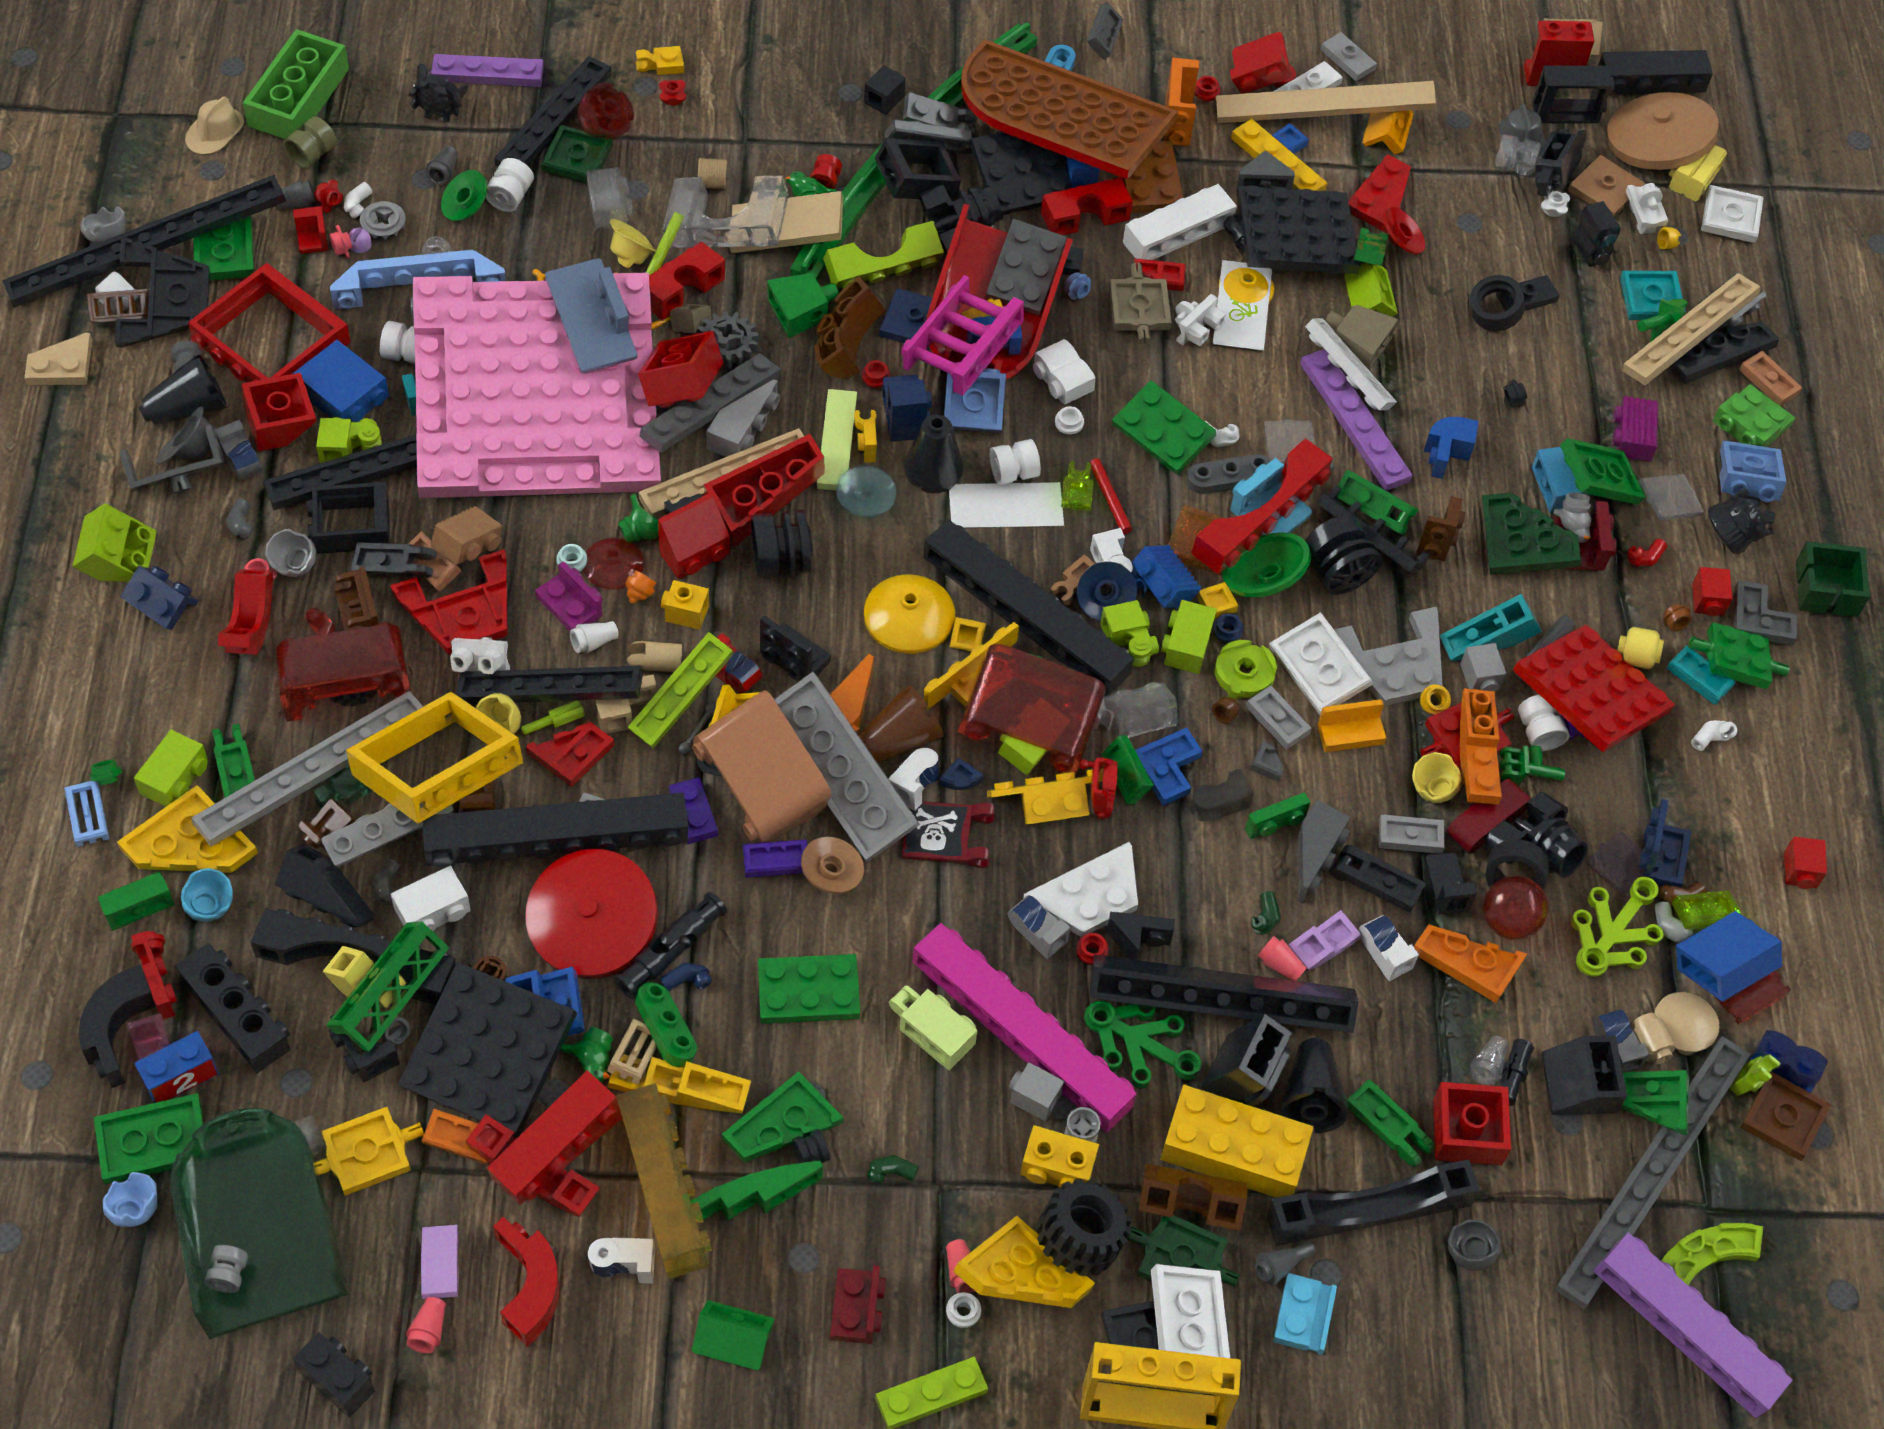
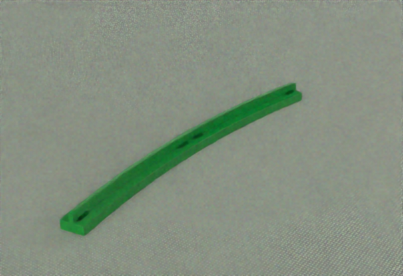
[790,22,1038,282]

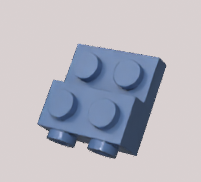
[944,368,1006,433]
[1719,441,1786,502]

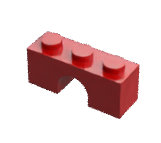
[1041,177,1133,235]
[649,241,725,321]

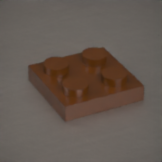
[1740,1071,1831,1161]

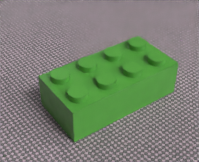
[243,29,349,139]

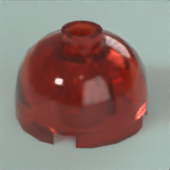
[577,83,634,140]
[1483,875,1549,941]

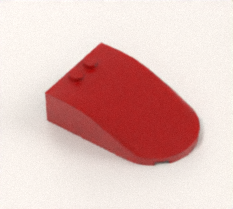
[926,204,1073,381]

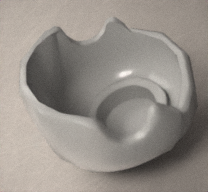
[81,206,126,244]
[265,529,316,578]

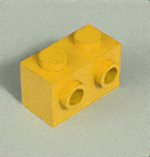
[1020,1125,1099,1188]

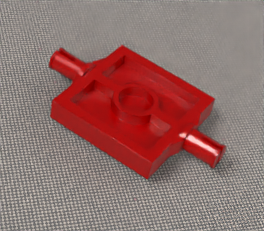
[1420,702,1515,773]

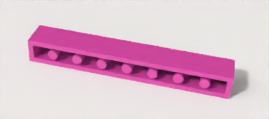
[912,923,1137,1133]

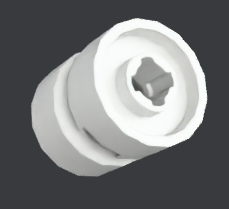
[486,158,534,212]
[380,321,415,364]
[989,439,1041,485]
[1518,694,1570,751]

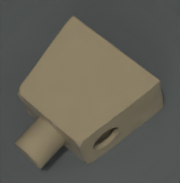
[1325,305,1398,371]

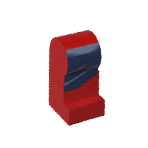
[715,633,762,694]

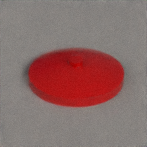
[526,849,658,979]

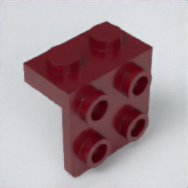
[1549,501,1616,571]

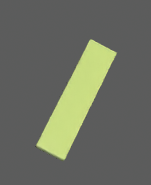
[817,389,857,491]

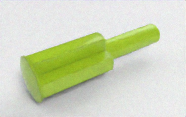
[521,701,585,735]

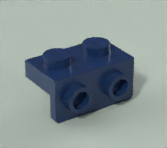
[120,565,199,630]

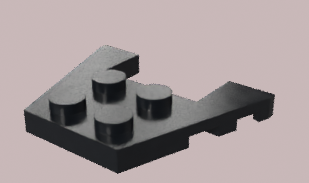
[115,237,210,347]

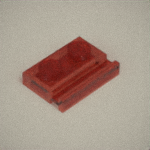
[1715,971,1791,1025]

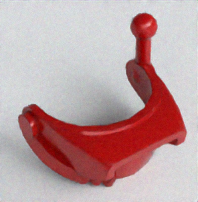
[1078,757,1118,819]

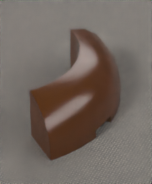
[814,276,886,379]

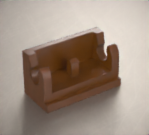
[334,566,380,640]

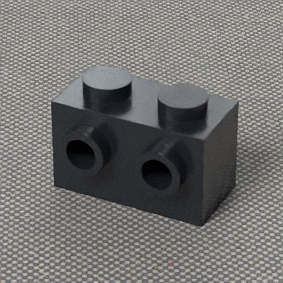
[293,1332,375,1418]

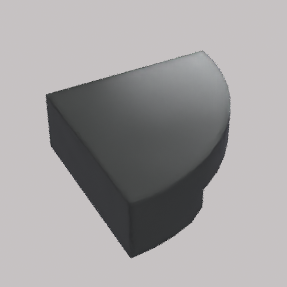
[1250,740,1283,782]

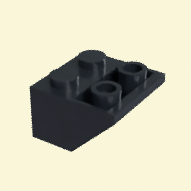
[1541,1035,1627,1115]

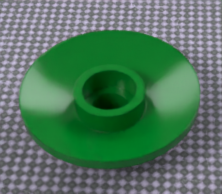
[441,170,487,222]

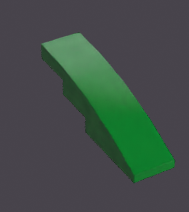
[683,1161,823,1228]

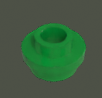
[89,759,122,785]

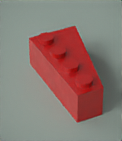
[704,434,825,548]
[487,1070,623,1205]

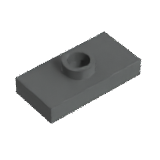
[1087,2,1123,59]

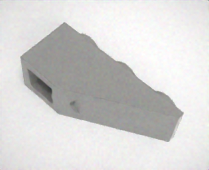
[706,379,780,457]

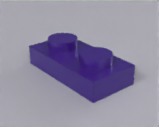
[669,777,718,845]

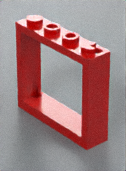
[188,263,351,383]

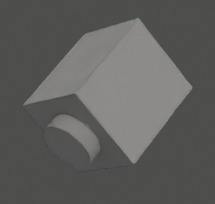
[1460,643,1507,691]
[1009,1062,1064,1122]

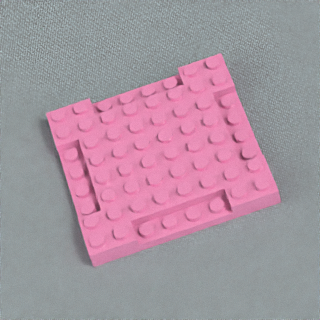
[413,273,661,498]

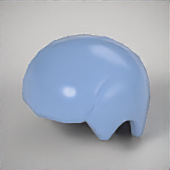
[103,1172,157,1227]

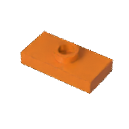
[421,1109,488,1165]

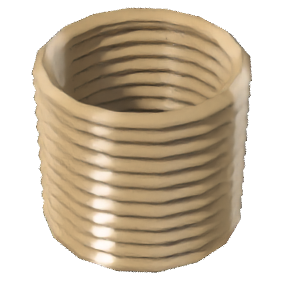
[698,158,727,190]

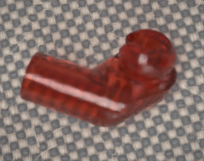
[305,608,335,653]

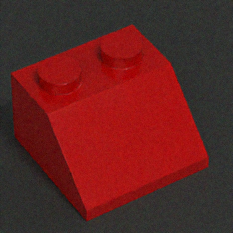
[241,373,316,452]
[658,493,730,579]

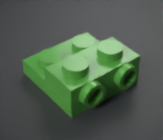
[1713,384,1795,447]

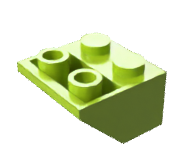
[72,503,157,582]

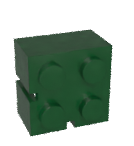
[1795,541,1870,617]

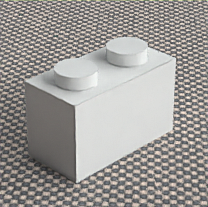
[391,865,471,931]

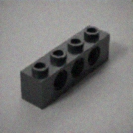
[175,943,291,1074]

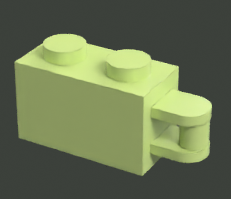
[888,986,977,1071]

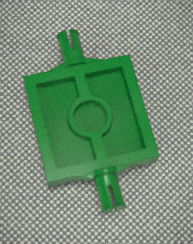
[1688,622,1790,689]

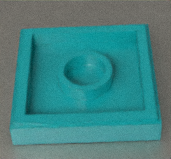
[1620,270,1686,320]

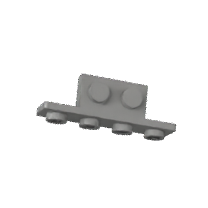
[322,803,453,867]

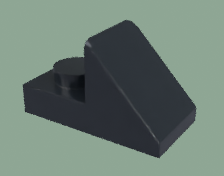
[1106,911,1175,960]

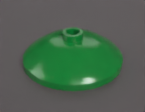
[1222,532,1311,598]

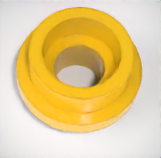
[1420,684,1451,715]

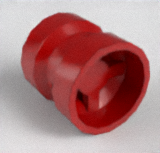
[810,154,842,189]

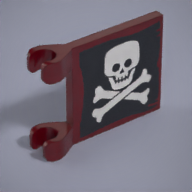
[902,801,995,868]

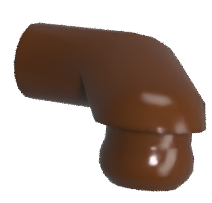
[1658,881,1707,910]

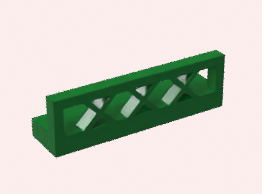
[326,921,450,1051]

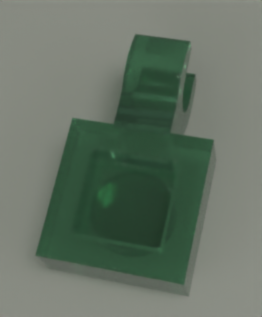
[314,765,373,809]

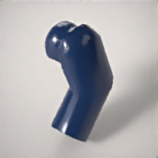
[660,963,712,991]

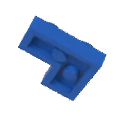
[1135,727,1203,806]

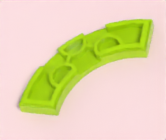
[1661,1223,1763,1285]

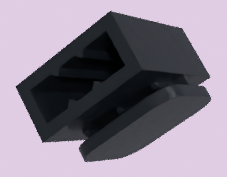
[1201,1014,1292,1107]

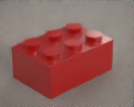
[638,330,723,408]

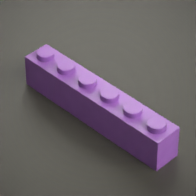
[1593,1232,1792,1418]

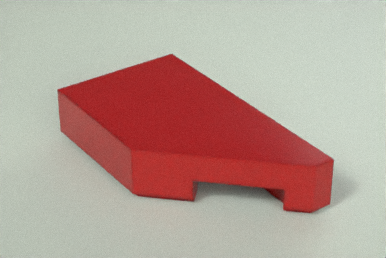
[1134,258,1186,291]

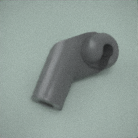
[226,498,253,539]

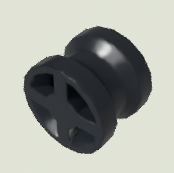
[792,1129,831,1163]

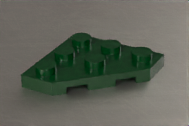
[1482,492,1581,575]

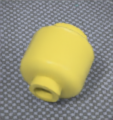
[1618,627,1664,669]

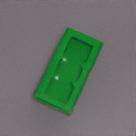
[1101,735,1154,804]

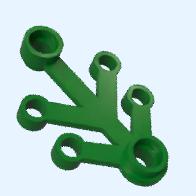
[1084,1001,1201,1089]

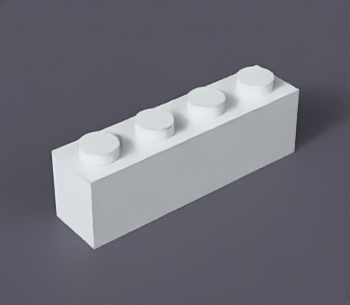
[1123,184,1237,260]

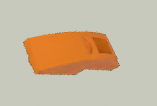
[1460,688,1502,805]

